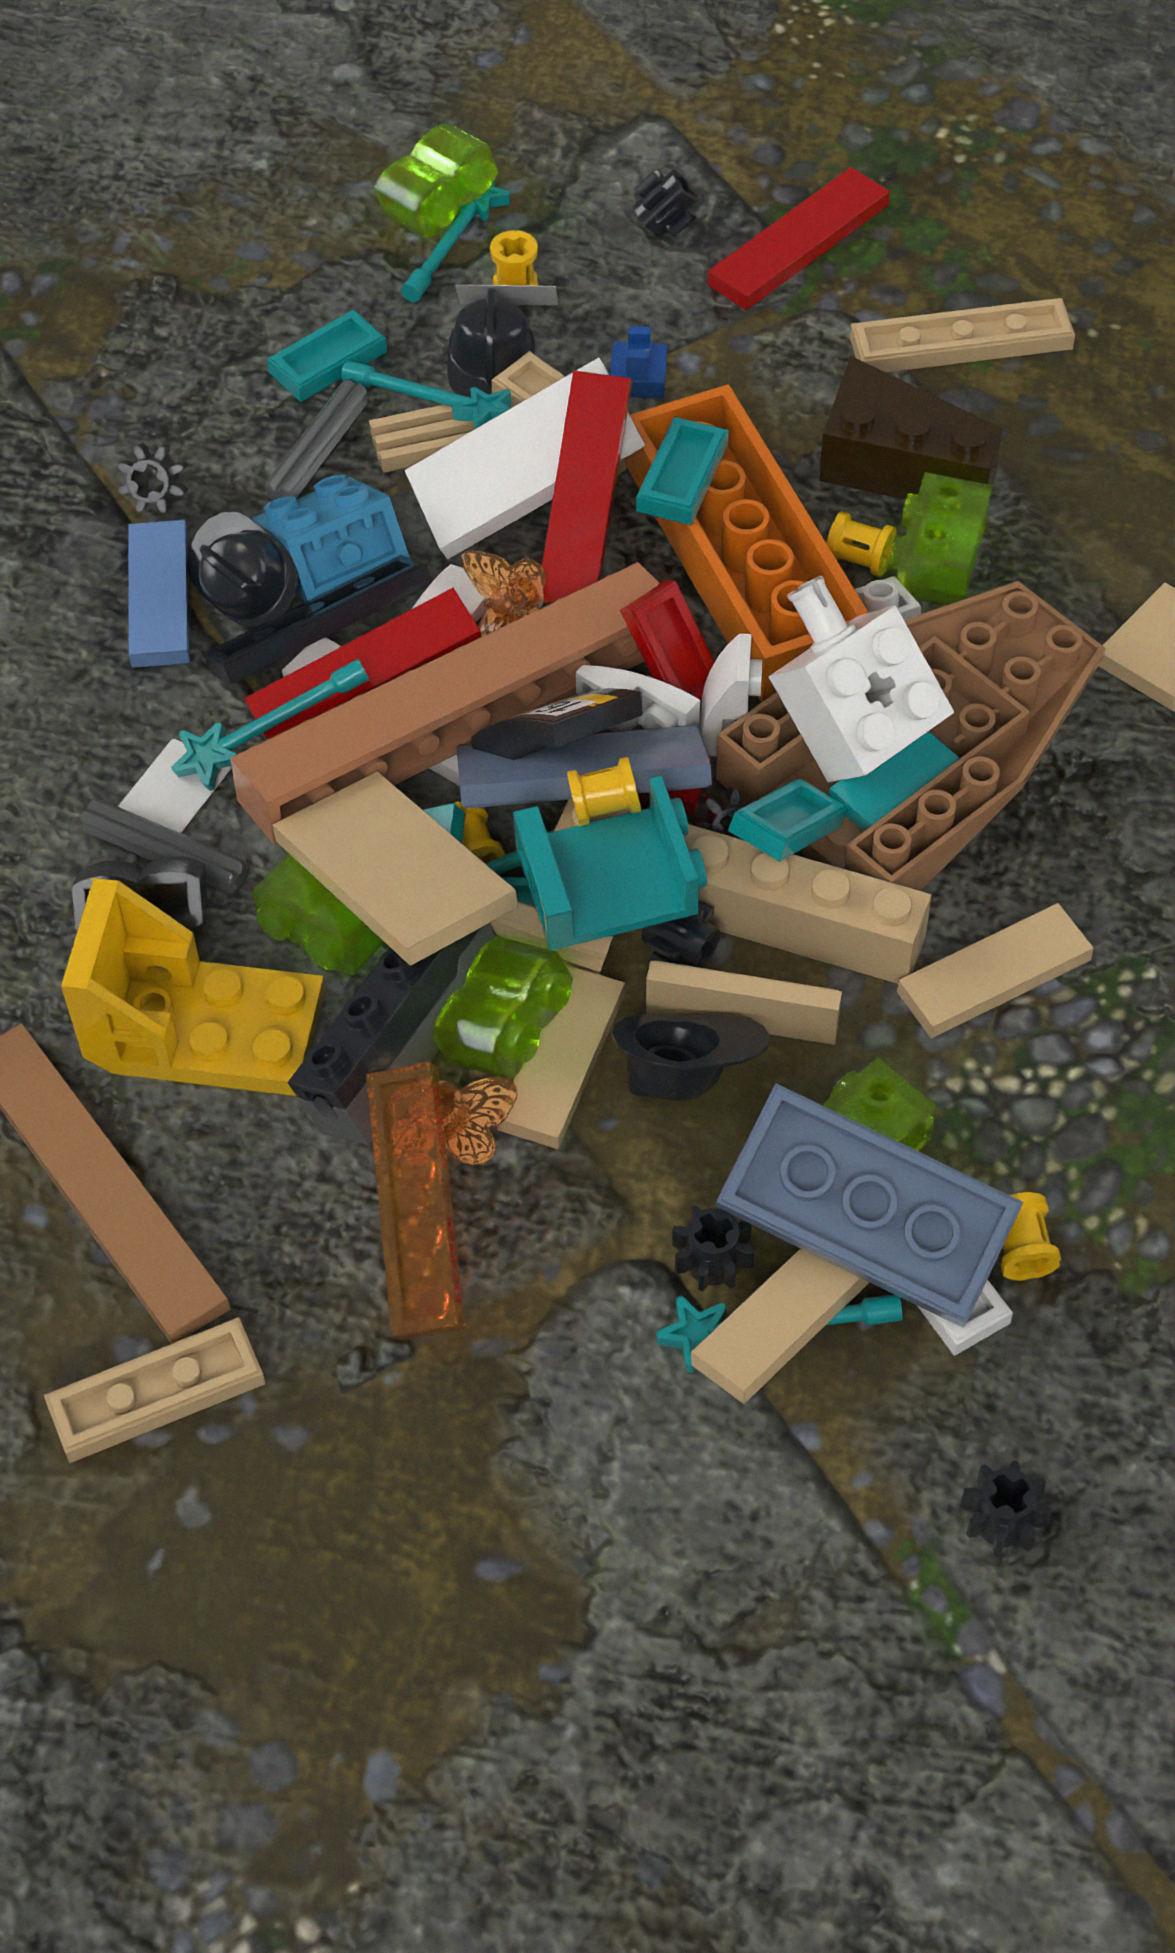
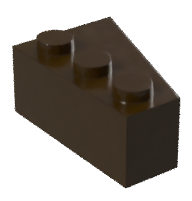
[819,356,1003,516]

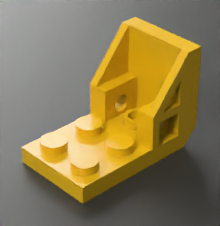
[61,878,326,1096]

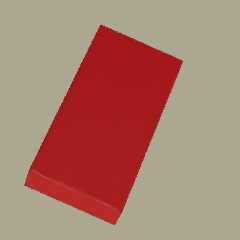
[620,580,715,701]

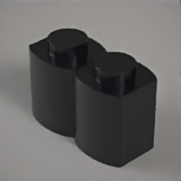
[71,857,208,931]

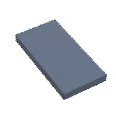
[456,725,712,808]
[715,1083,1023,1328]

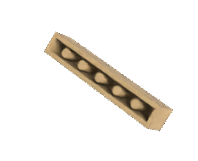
[554,799,932,984]

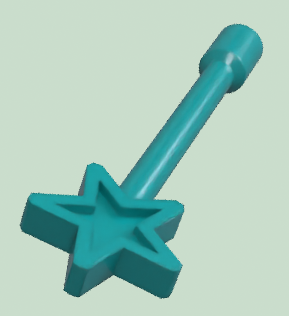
[401,173,511,302]
[341,360,512,429]
[171,659,370,791]
[656,1294,903,1373]

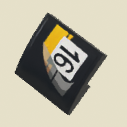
[471,688,643,760]

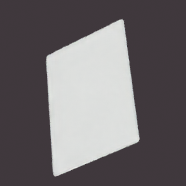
[455,285,558,305]
[118,739,232,833]

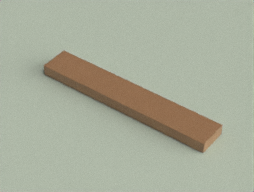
[0,1023,230,1344]

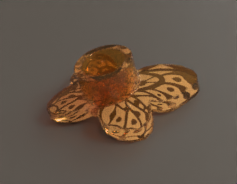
[460,551,546,637]
[391,1076,518,1165]

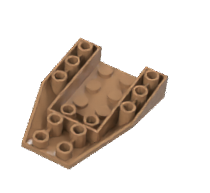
[716,581,1106,891]

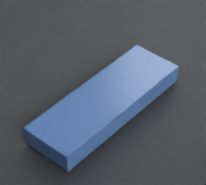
[128,520,190,668]

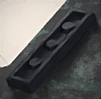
[203,555,433,684]

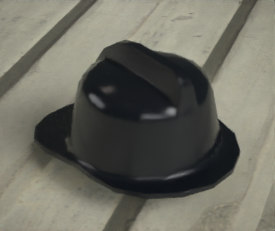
[447,289,535,398]
[188,512,298,628]
[612,1014,770,1100]

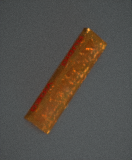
[366,1062,465,1341]

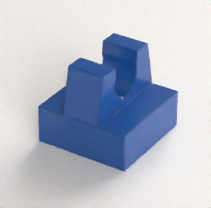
[610,326,668,399]

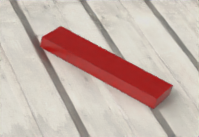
[708,167,890,310]
[536,370,633,605]
[244,587,482,740]

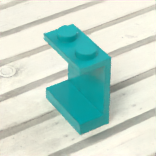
[513,776,707,951]

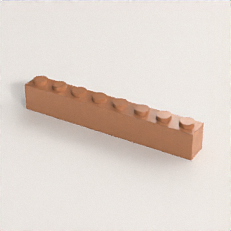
[230,562,660,845]

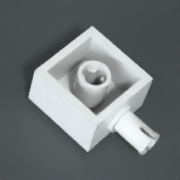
[769,576,954,783]

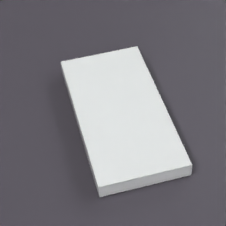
[405,358,646,559]

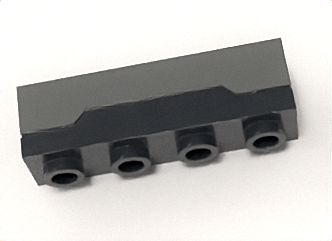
[287,923,507,1145]

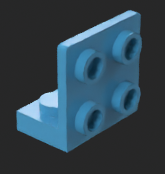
[252,474,410,602]

